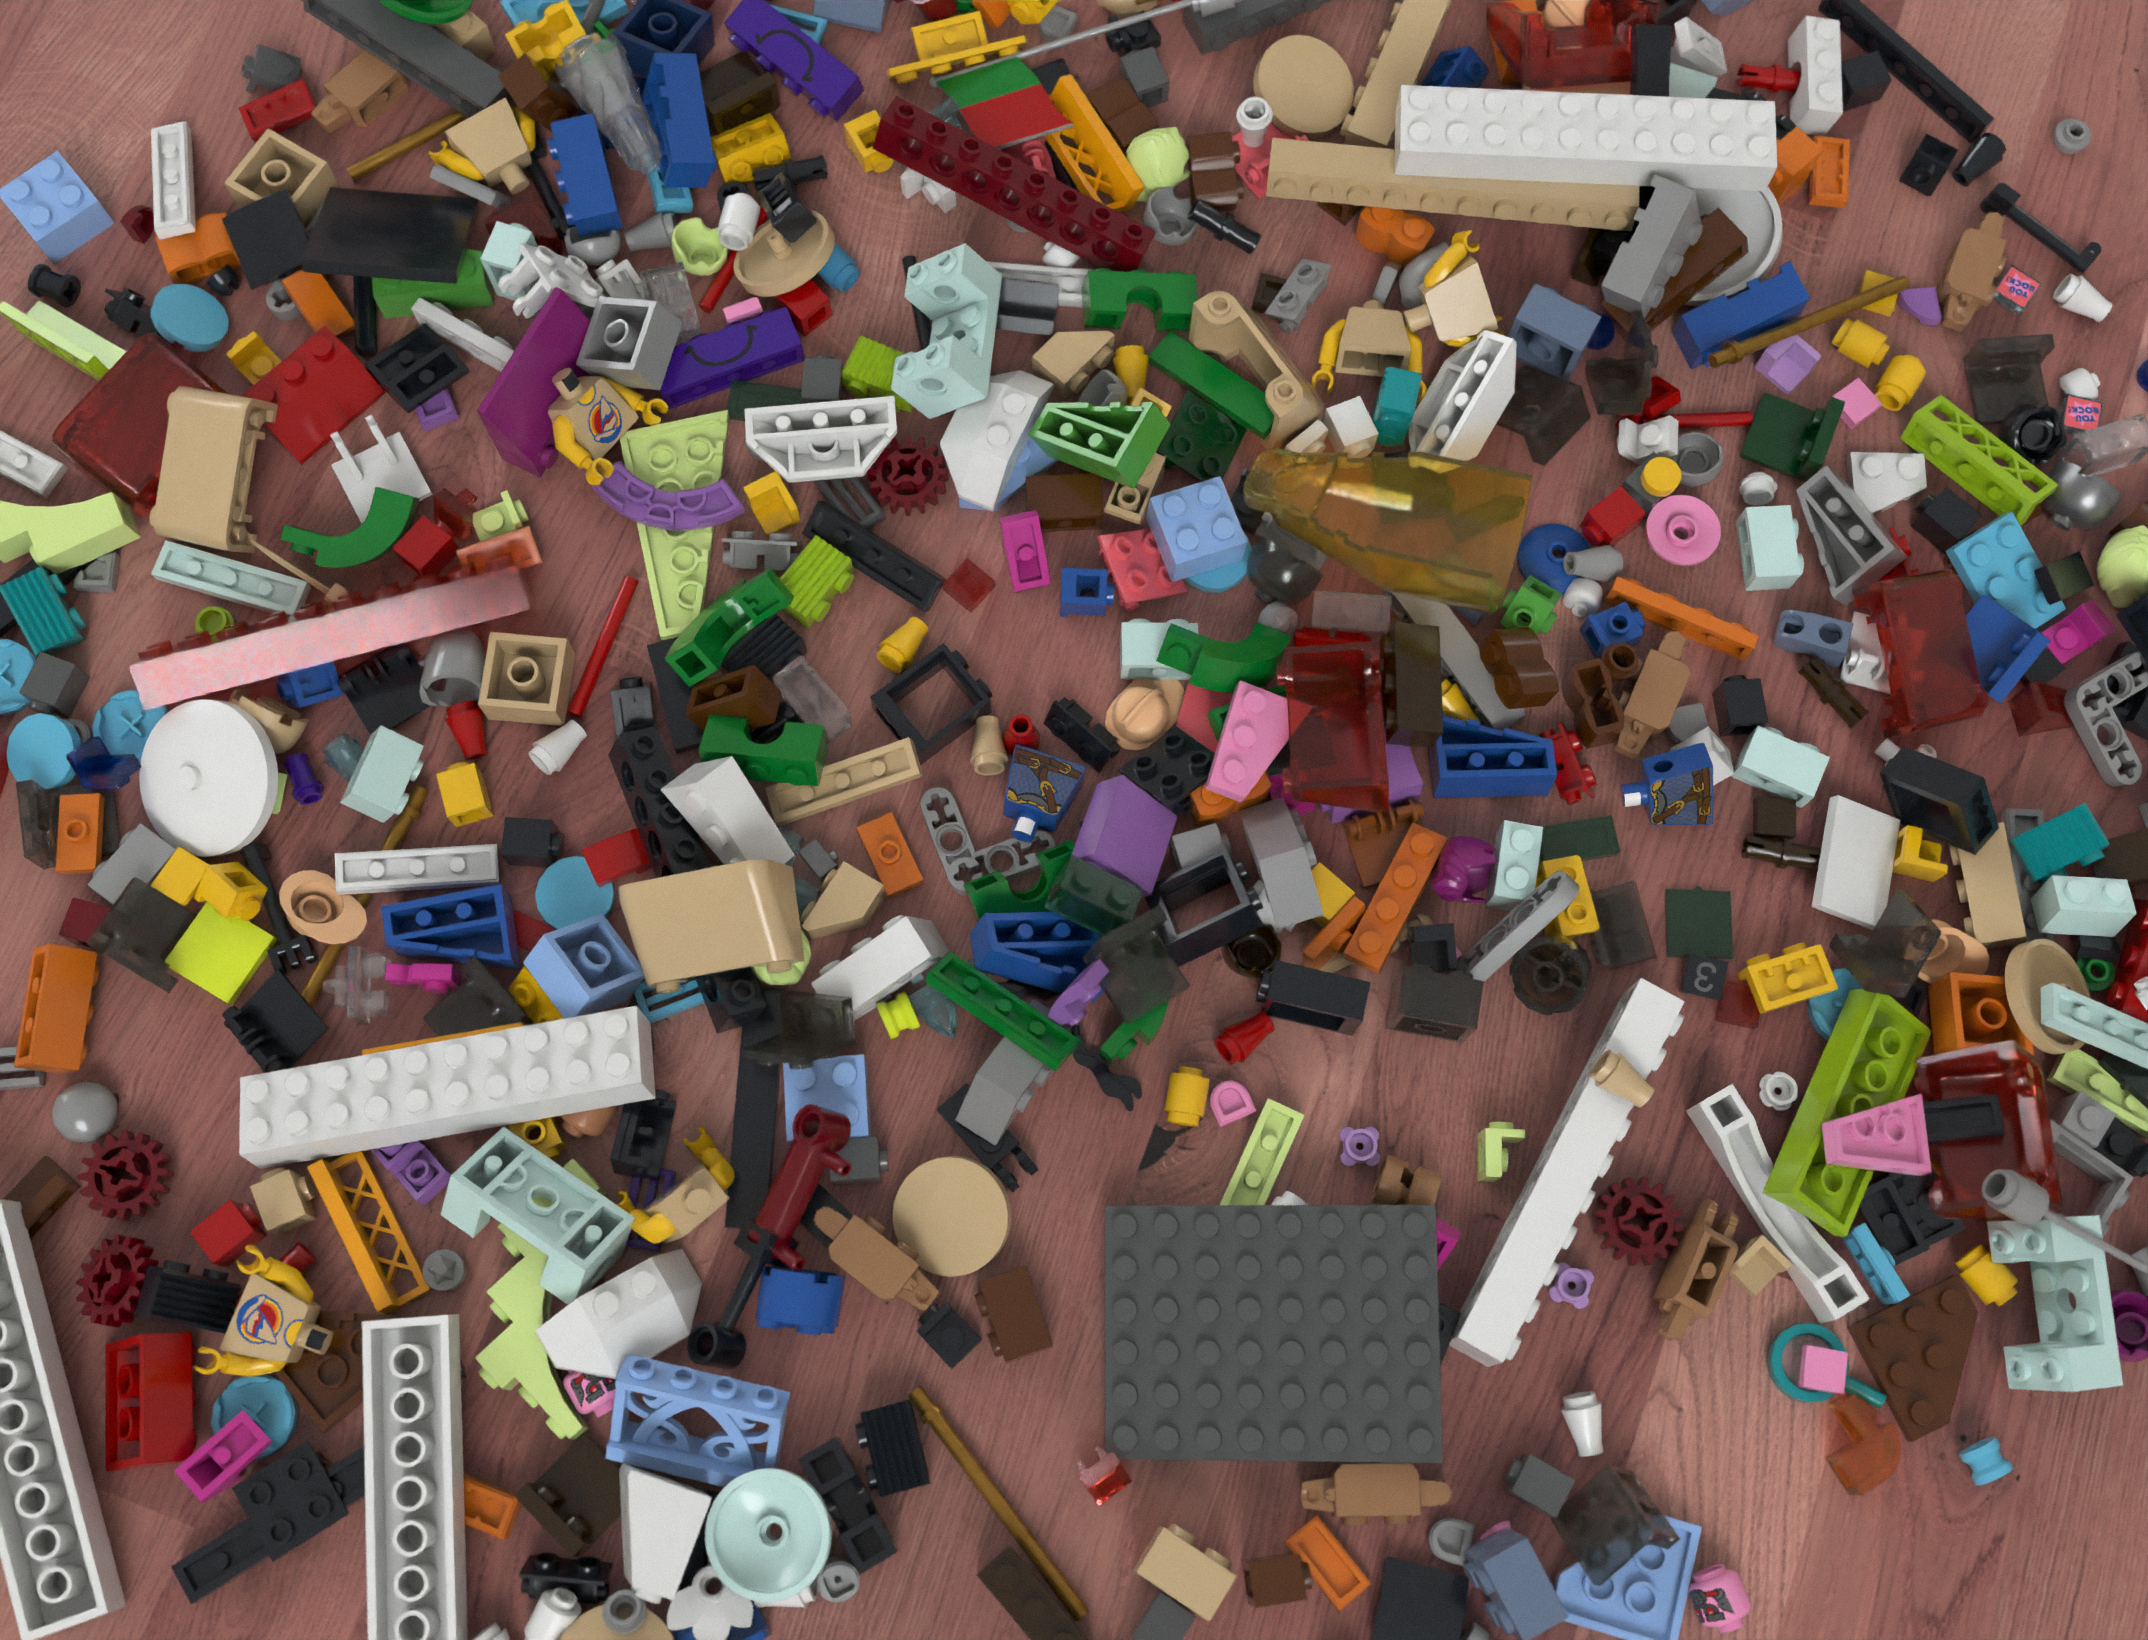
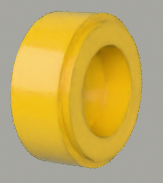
[1641,457,1681,497]

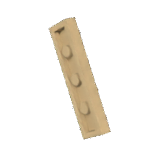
[765,737,923,826]

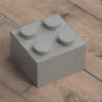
[576,296,683,390]

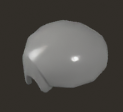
[1143,187,1197,246]
[565,226,621,266]
[1078,370,1128,406]
[1668,431,1723,487]
[51,1082,118,1143]

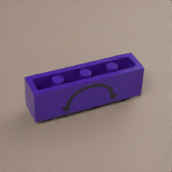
[724,0,864,122]
[659,307,805,410]

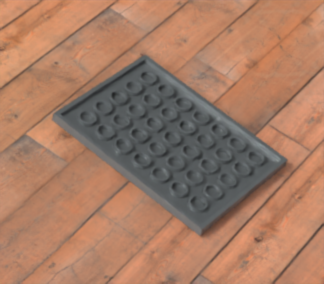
[1105,1205,1443,1463]

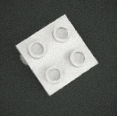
[1839,611,1928,700]

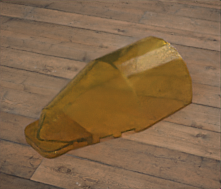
[1243,449,1532,614]

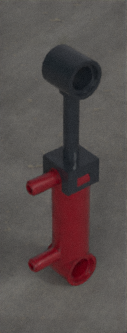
[687,1104,851,1370]

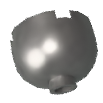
[2042,461,2123,531]

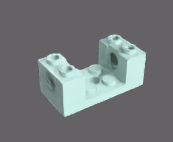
[891,243,1002,419]
[440,1126,635,1305]
[1987,1215,2123,1392]

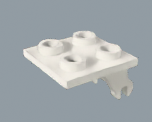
[498,243,604,319]
[330,414,433,523]

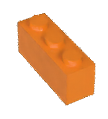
[14,943,99,1074]

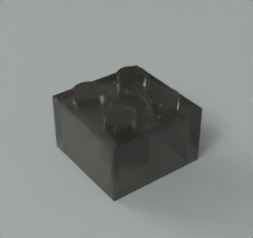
[1385,963,1484,1043]

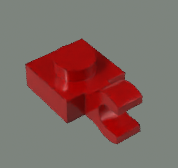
[1613,375,1681,429]

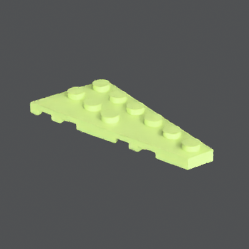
[620,410,730,641]

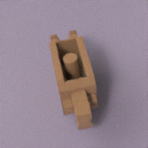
[311,49,410,134]
[1936,212,2007,332]
[1614,631,1691,759]
[1652,1197,1739,1341]
[813,1206,940,1312]
[1300,1463,1453,1525]

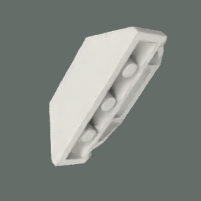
[1409,330,1517,472]
[940,370,1054,511]
[745,396,897,483]
[535,1249,702,1379]

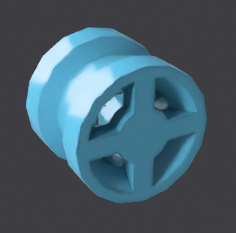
[1958,1436,2014,1486]

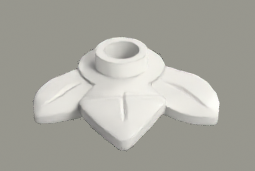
[667,1564,753,1640]

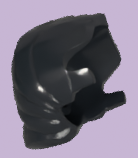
[1999,403,2067,465]

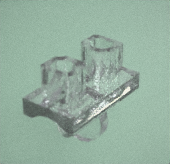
[323,946,391,1025]

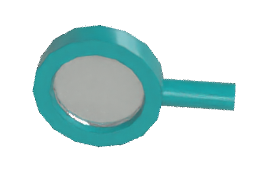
[1766,1323,1886,1409]

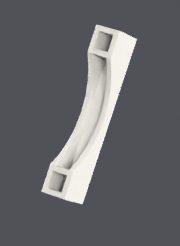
[1686,1084,1870,1323]

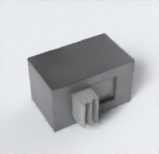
[798,839,839,883]

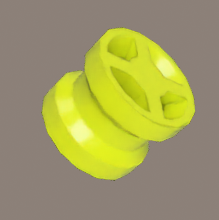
[875,991,920,1040]

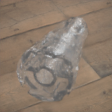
[555,32,662,174]

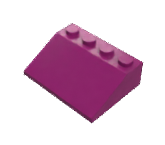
[477,287,591,478]

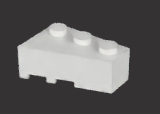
[660,756,795,865]
[811,915,950,1024]

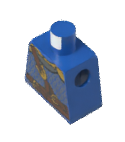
[1620,743,1713,825]
[1003,744,1086,842]

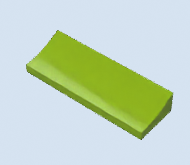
[1762,987,1932,1237]

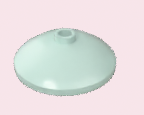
[705,1468,832,1602]

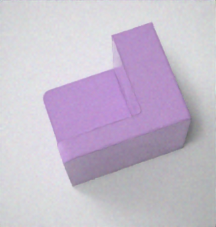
[1754,335,1821,394]

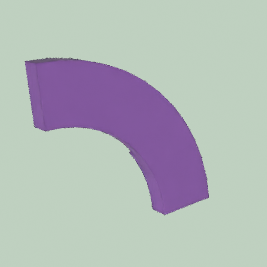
[589,460,745,530]

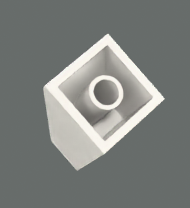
[619,1463,712,1604]

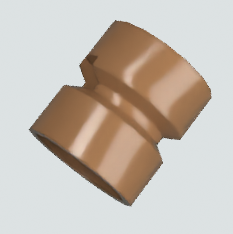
[1370,1154,1442,1205]

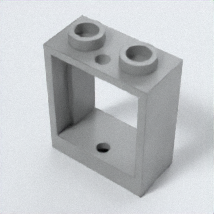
[2005,1119,2134,1237]

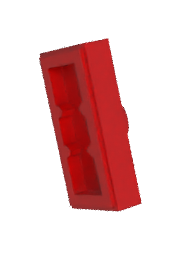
[238,78,317,143]

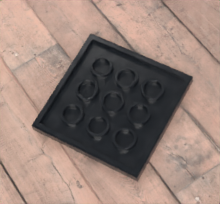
[301,187,479,284]

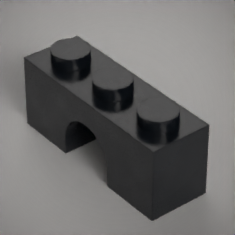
[798,1437,900,1575]

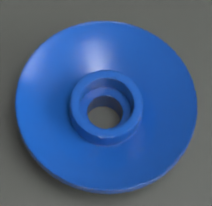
[1517,524,1590,594]

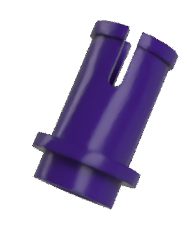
[283,753,324,805]

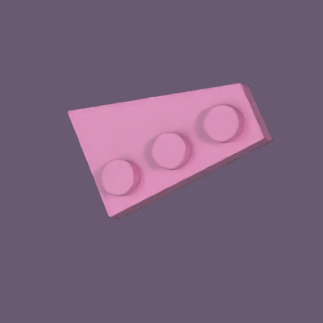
[1204,680,1311,803]
[1822,1093,1932,1176]

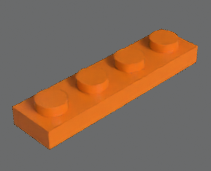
[1603,576,1759,662]
[1343,822,1448,975]

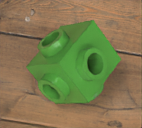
[1500,575,1562,635]

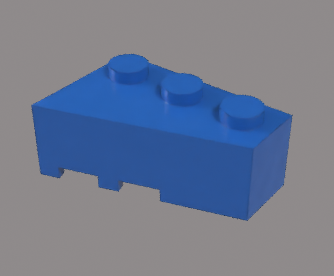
[640,53,717,188]
[547,113,623,238]
[1672,261,1810,369]
[1428,711,1557,798]
[381,884,521,971]
[970,911,1111,1003]

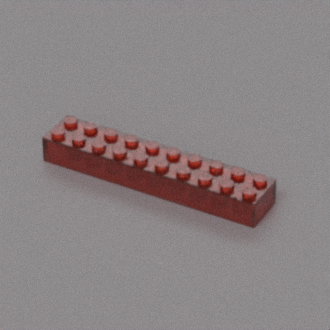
[128,552,535,710]

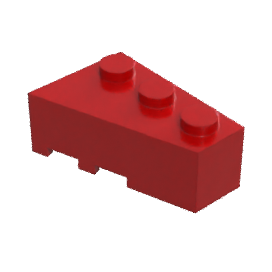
[2107,898,2148,1023]

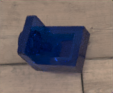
[66,736,142,791]

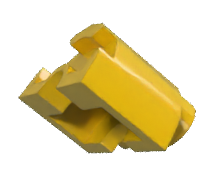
[505,0,588,73]

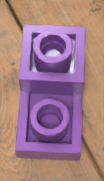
[1048,959,1109,1027]
[370,1141,452,1206]

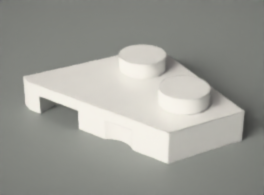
[1846,452,1927,514]

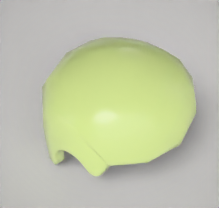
[671,218,728,276]

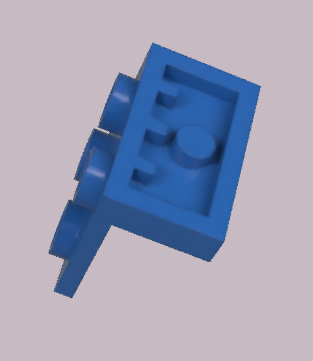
[1936,595,2051,703]

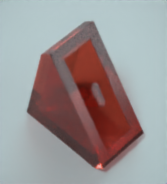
[484,193,563,255]
[2008,681,2074,737]

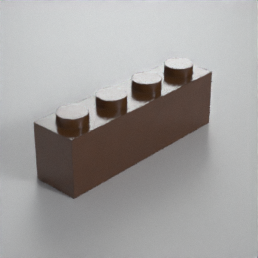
[1601,208,1748,347]

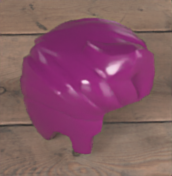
[1432,836,1496,903]
[2110,1289,2148,1362]

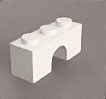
[1788,15,1843,136]

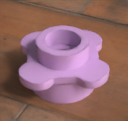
[1339,1126,1380,1167]
[1549,1263,1594,1309]

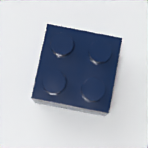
[613,0,715,77]

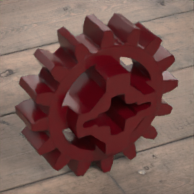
[867,435,949,516]
[78,1130,174,1221]
[1592,1177,1684,1266]
[76,1234,159,1328]

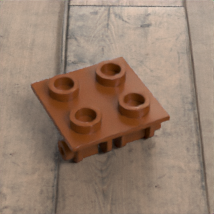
[1341,799,1437,888]

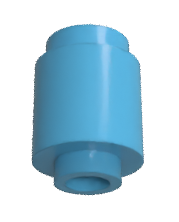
[817,242,861,292]

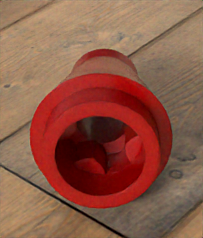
[445,701,488,760]
[1002,714,1040,755]
[1214,1011,1275,1065]

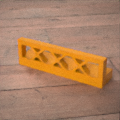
[1045,74,1145,213]
[307,1151,433,1314]

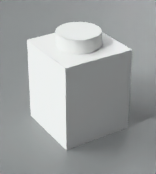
[1323,396,1379,462]

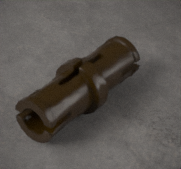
[1798,656,1869,728]
[1741,834,1821,872]

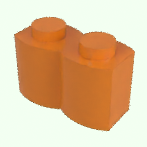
[1355,206,1435,269]
[155,213,241,285]
[1190,772,1271,828]

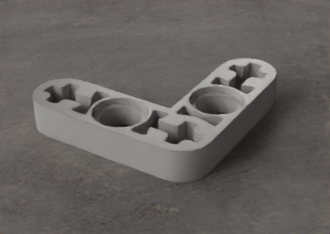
[2064,651,2148,787]
[920,787,1055,896]

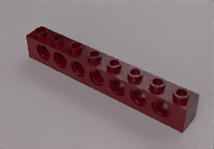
[873,96,1156,272]

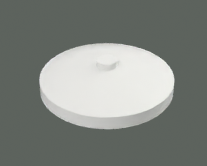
[1685,187,1783,306]
[139,699,278,857]

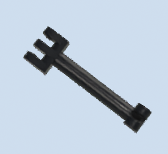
[526,132,575,241]
[1980,183,2101,273]
[241,843,317,974]

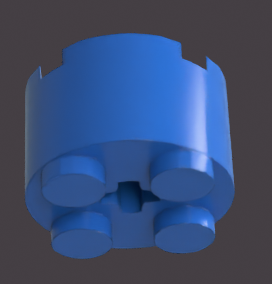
[756,1265,845,1335]

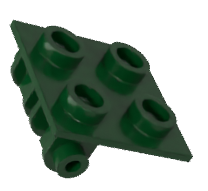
[1156,390,1246,482]

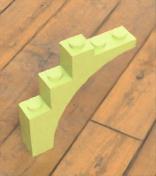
[0,492,141,574]
[475,1158,607,1440]

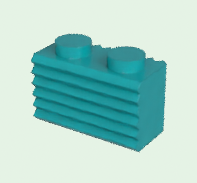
[1372,367,1422,446]
[0,567,87,657]
[2009,803,2110,884]

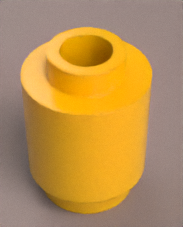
[1831,318,1891,369]
[1875,354,1926,411]
[1164,1066,1210,1127]
[1955,1243,2019,1307]

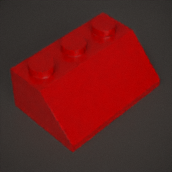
[241,325,385,465]
[105,1332,197,1472]

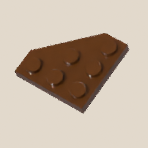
[1847,1275,1978,1442]
[274,1311,402,1433]

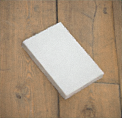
[1812,795,1900,931]

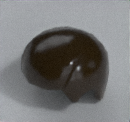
[1221,924,1282,979]

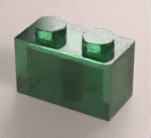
[1044,855,1144,942]

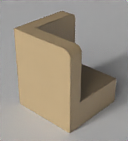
[1729,1234,1792,1297]

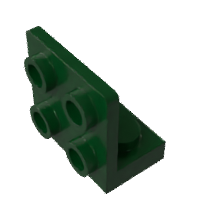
[1740,393,1845,482]

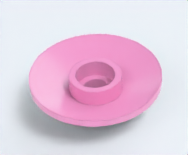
[1645,495,1721,566]

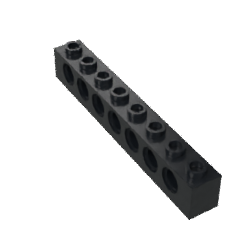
[608,726,766,1033]

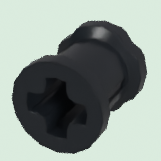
[28,264,81,308]

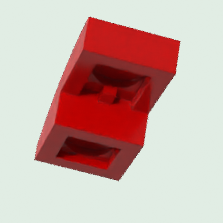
[581,828,652,888]

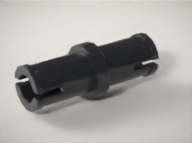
[752,155,828,192]
[1187,198,1261,254]

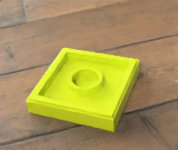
[163,902,278,1006]

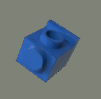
[1060,568,1114,617]
[1579,601,1645,659]

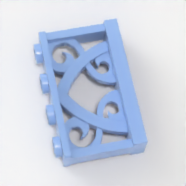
[605,1354,790,1487]

